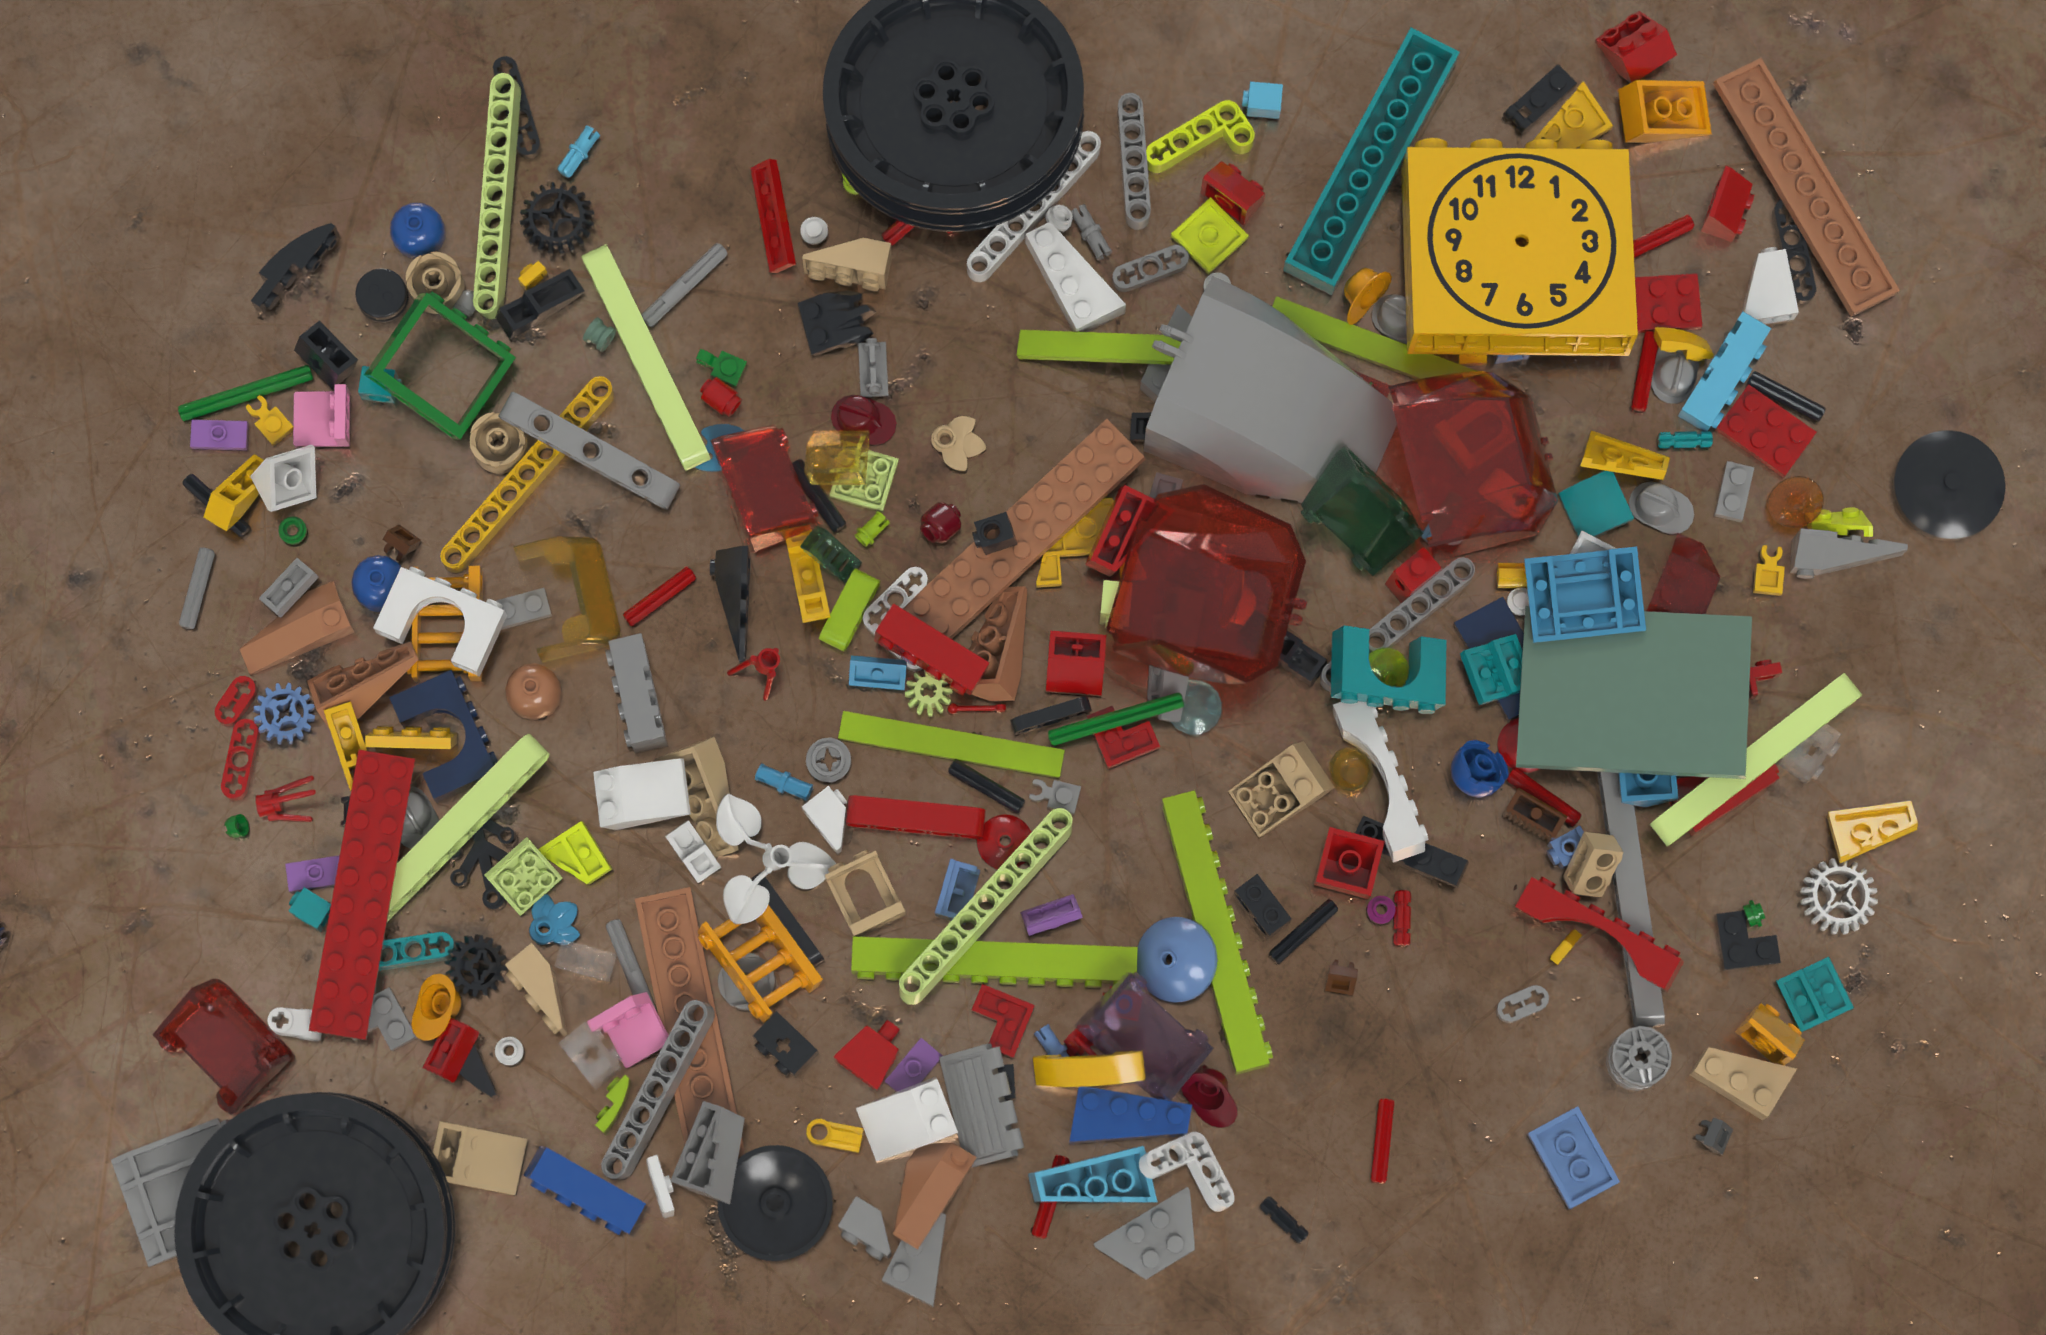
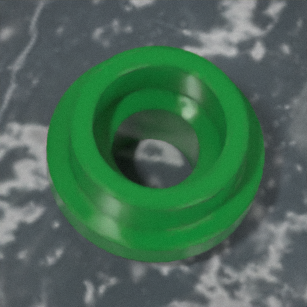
[278,516,307,545]
[1743,900,1766,927]

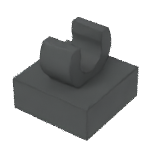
[1695,1117,1733,1155]

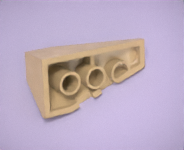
[654,737,738,858]

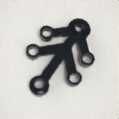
[450,819,517,910]

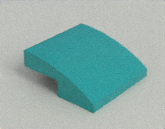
[1558,471,1634,538]
[1459,634,1523,705]
[1776,957,1855,1032]

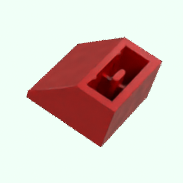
[1595,11,1677,83]
[1046,630,1107,696]

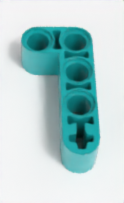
[374,932,457,995]

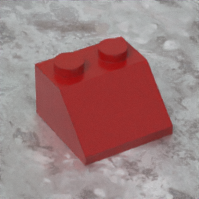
[1200,161,1265,226]
[1701,166,1755,242]
[1314,827,1385,899]

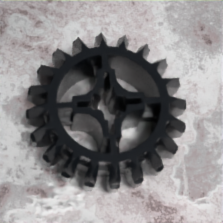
[520,182,595,256]

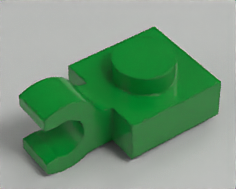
[696,349,747,388]

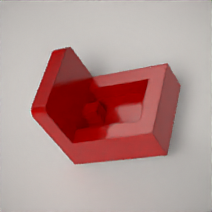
[1749,659,1782,700]

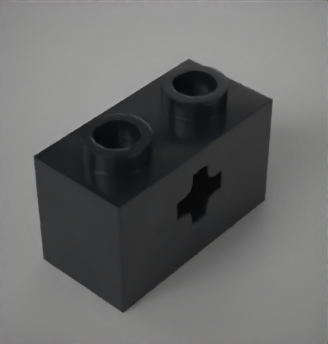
[294,320,358,390]
[753,1011,819,1078]

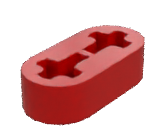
[215,676,257,726]

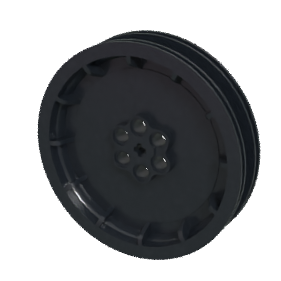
[823,0,1084,232]
[174,1092,456,1335]

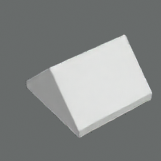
[250,445,316,512]

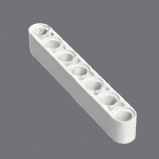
[967,131,1101,282]

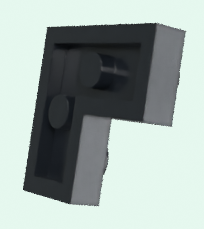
[1715,911,1781,971]

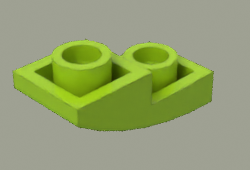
[595,1075,631,1135]

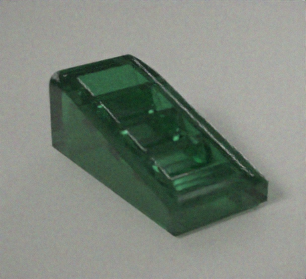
[800,526,862,584]

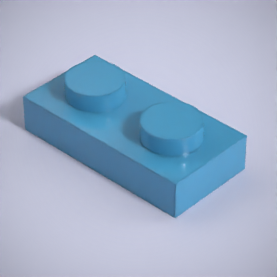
[849,655,907,690]

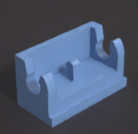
[935,859,980,925]

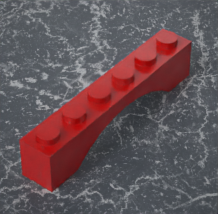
[1515,876,1684,992]

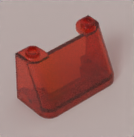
[710,424,819,552]
[152,979,292,1115]

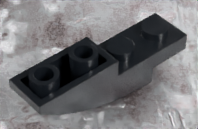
[251,223,339,314]
[1355,816,1469,888]

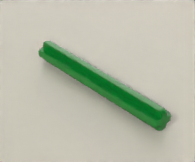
[178,365,313,421]
[1048,692,1184,745]

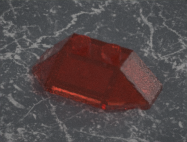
[1645,533,1720,614]

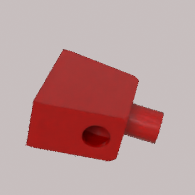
[1385,547,1443,603]
[834,1020,900,1092]

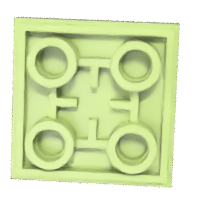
[829,443,899,513]
[484,837,562,916]

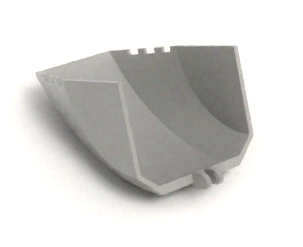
[1144,276,1402,512]

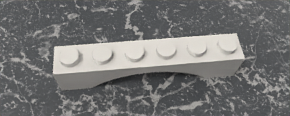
[1333,701,1428,863]

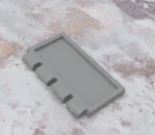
[939,1043,1024,1168]

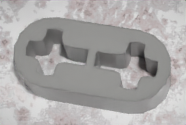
[1496,985,1549,1023]

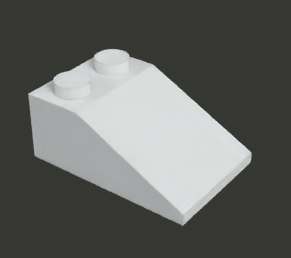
[593,758,691,830]
[856,1077,958,1162]

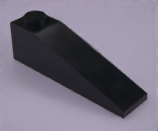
[710,546,751,663]

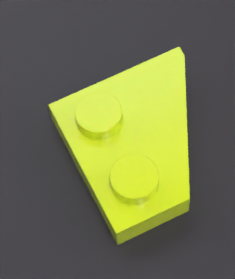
[1806,507,1873,537]
[538,821,612,885]

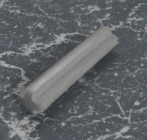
[179,548,215,629]

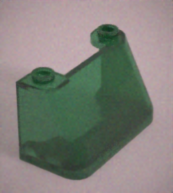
[1301,445,1424,576]

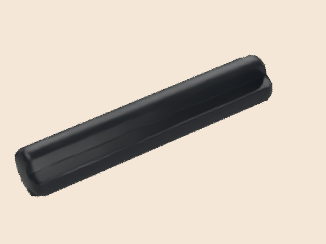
[1747,371,1826,421]
[789,459,846,532]
[182,473,250,537]
[948,759,1025,813]
[1269,899,1339,964]

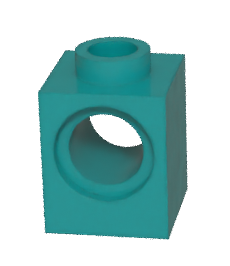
[358,366,402,403]
[289,887,331,932]

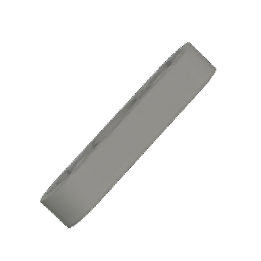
[1112,245,1189,292]

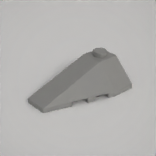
[1790,528,1908,579]

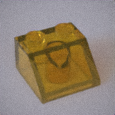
[804,431,870,485]

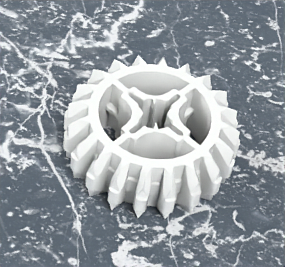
[1800,858,1878,935]

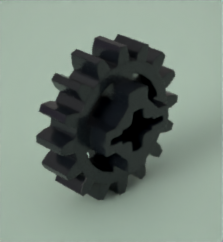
[444,934,507,997]

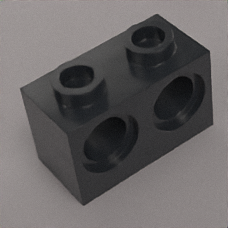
[1233,874,1292,940]

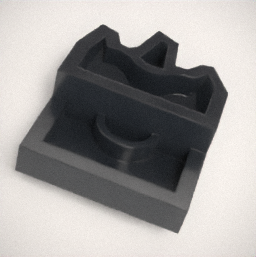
[798,290,877,356]

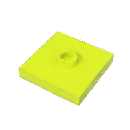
[1171,197,1249,275]

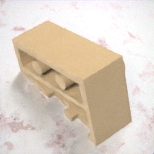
[1689,1047,1797,1120]

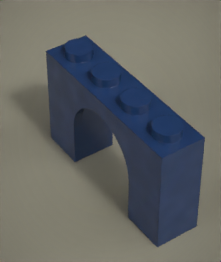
[389,670,498,803]

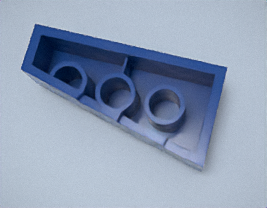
[1069,1086,1192,1145]
[523,1146,646,1235]

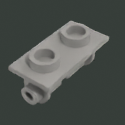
[858,338,888,397]

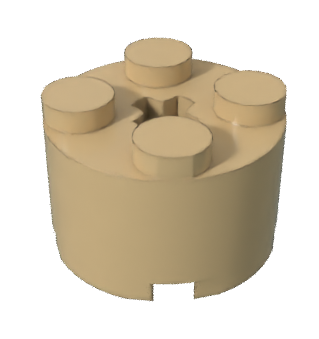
[406,252,465,314]
[470,412,529,475]

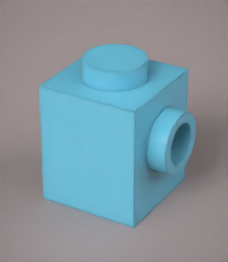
[1242,81,1283,119]

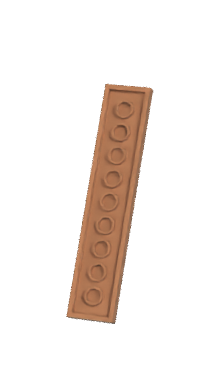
[1713,58,1900,317]
[903,419,1146,639]
[635,887,745,1159]

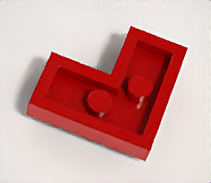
[1086,705,1160,769]
[971,984,1035,1059]

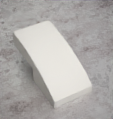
[665,820,721,883]

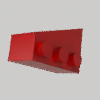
[1085,485,1175,577]

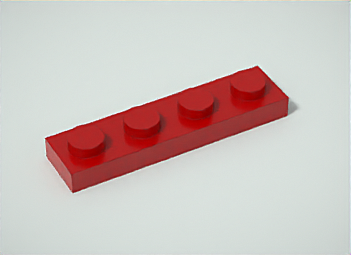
[751,159,796,273]

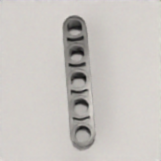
[1117,93,1151,230]

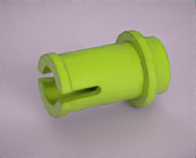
[854,511,890,547]

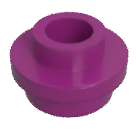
[1367,896,1395,924]

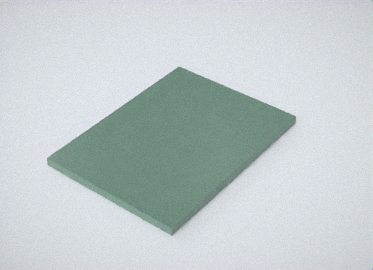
[1516,606,1752,779]

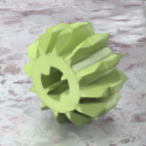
[905,670,953,717]

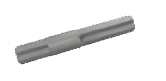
[641,243,728,327]
[606,919,658,1013]

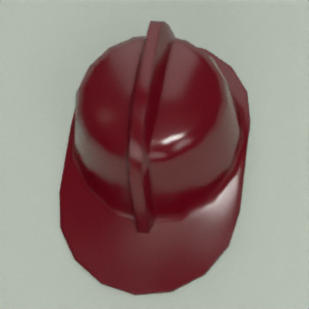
[831,395,897,445]
[1181,1064,1238,1128]

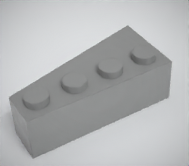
[605,633,668,754]

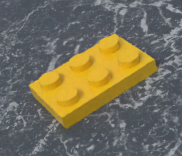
[365,725,457,749]

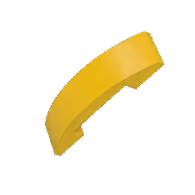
[783,519,831,623]
[1033,1051,1146,1087]

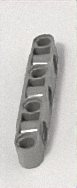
[498,392,681,510]

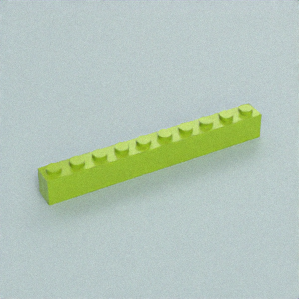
[1161,790,1273,1075]
[851,936,1138,989]

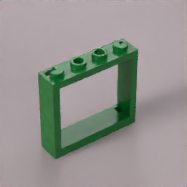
[364,291,516,439]

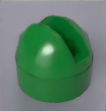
[224,814,249,838]

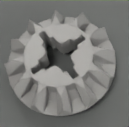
[806,738,851,783]

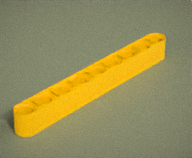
[440,376,614,574]

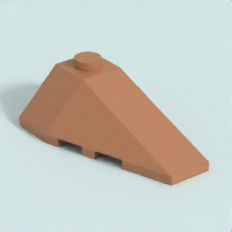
[240,581,355,675]
[969,586,1027,701]
[307,641,419,730]
[893,1142,977,1250]

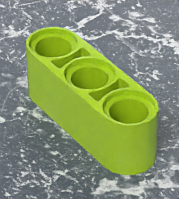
[819,568,881,652]

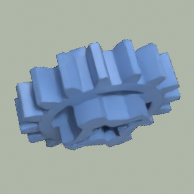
[253,683,315,745]

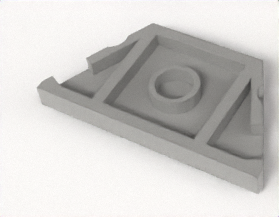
[1093,1187,1195,1280]

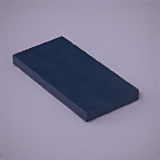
[1453,597,1524,721]

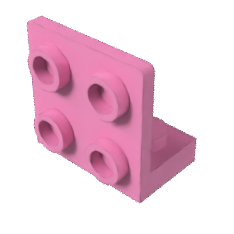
[293,384,350,447]
[587,992,669,1068]

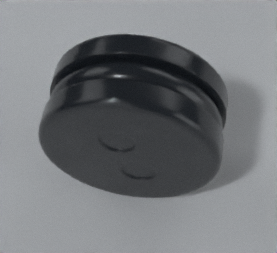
[355,268,409,323]

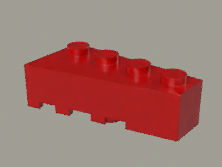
[874,603,989,696]

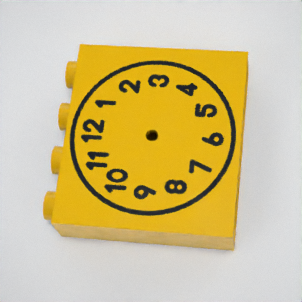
[1401,138,1638,356]

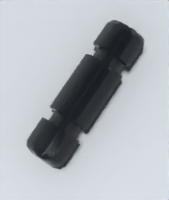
[1260,1196,1309,1244]

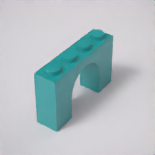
[1331,625,1447,714]

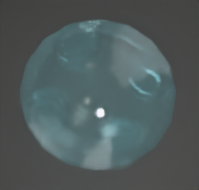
[1171,680,1222,736]

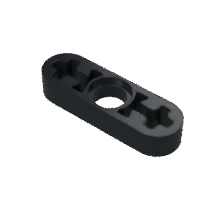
[1010,696,1092,735]

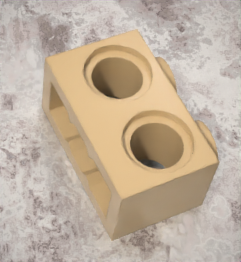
[1563,832,1624,897]

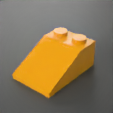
[1618,80,1712,143]
[1735,1003,1805,1065]

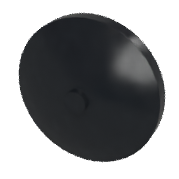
[1892,430,2006,541]
[718,1145,833,1261]

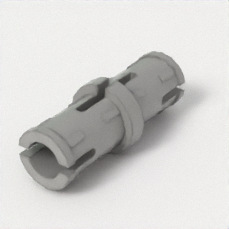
[1071,204,1112,260]

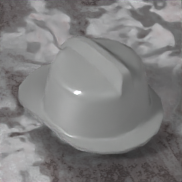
[1372,294,1407,345]
[1651,348,1699,404]
[1629,482,1694,535]
[401,786,439,849]

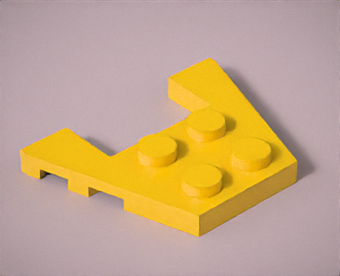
[1036,498,1145,588]

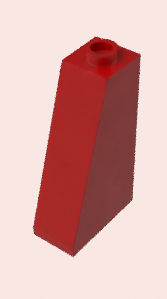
[1669,764,1779,836]

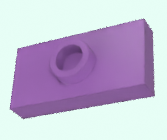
[190,420,249,450]
[285,855,340,893]
[1020,894,1083,936]
[884,1038,943,1092]

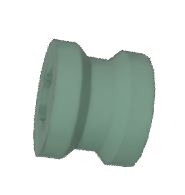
[583,317,617,352]

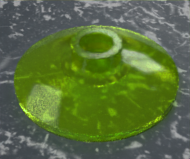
[1369,648,1409,687]

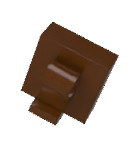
[382,524,421,561]
[1325,960,1358,995]

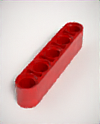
[845,795,986,839]

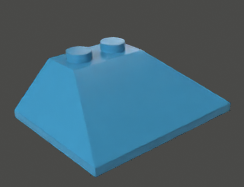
[1524,547,1646,643]

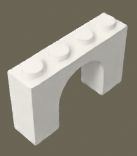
[373,567,507,677]

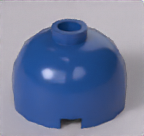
[390,203,446,259]
[351,555,401,612]
[1450,740,1509,798]

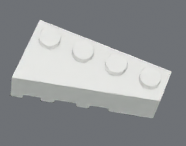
[1025,222,1126,332]

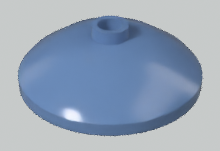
[1137,917,1217,1002]

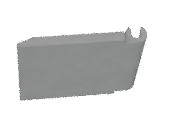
[111,1118,230,1267]

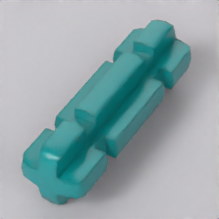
[1658,431,1713,448]

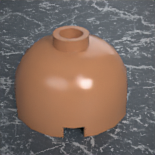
[505,663,562,721]

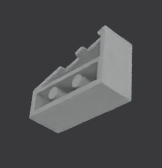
[670,1101,745,1204]

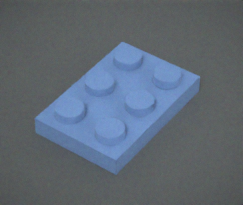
[1527,1106,1620,1210]

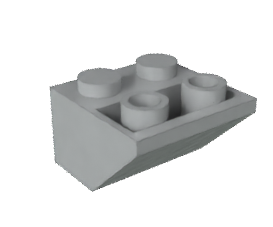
[838,1196,892,1261]

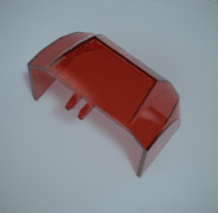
[1388,371,1558,561]
[1106,484,1307,684]

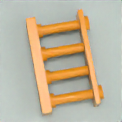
[407,566,483,682]
[698,905,823,1024]

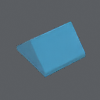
[1618,773,1678,808]

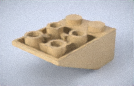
[802,238,892,291]
[1228,741,1335,838]
[505,943,567,1037]
[433,1121,528,1195]

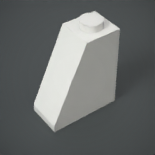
[1742,247,1799,324]

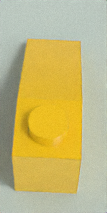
[203,454,264,531]
[323,702,367,791]

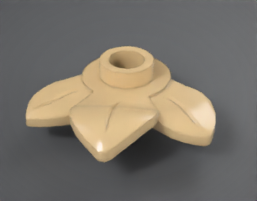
[931,416,986,471]

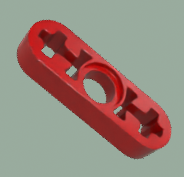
[221,719,260,801]

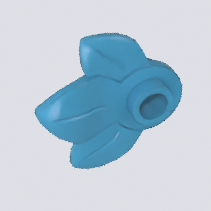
[529,894,580,945]

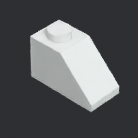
[802,786,847,855]

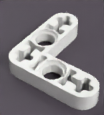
[863,567,928,672]
[1139,1132,1234,1212]

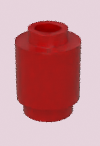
[700,377,742,417]

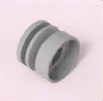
[1606,1026,1672,1091]

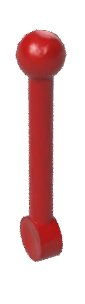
[947,703,1006,714]

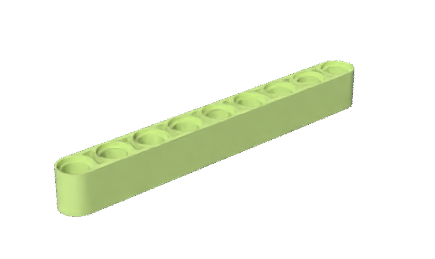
[473,73,521,319]
[581,244,711,471]
[1650,673,1862,847]
[387,734,550,922]
[899,808,1072,1005]

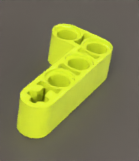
[1146,100,1255,173]

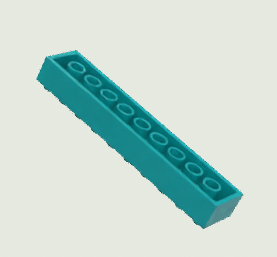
[1283,27,1460,295]

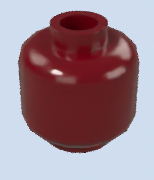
[920,502,961,543]

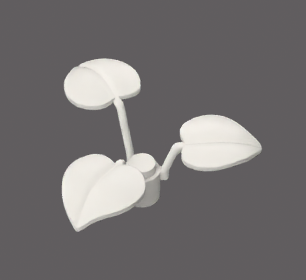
[716,794,836,924]

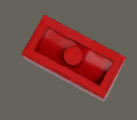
[422,1018,479,1083]

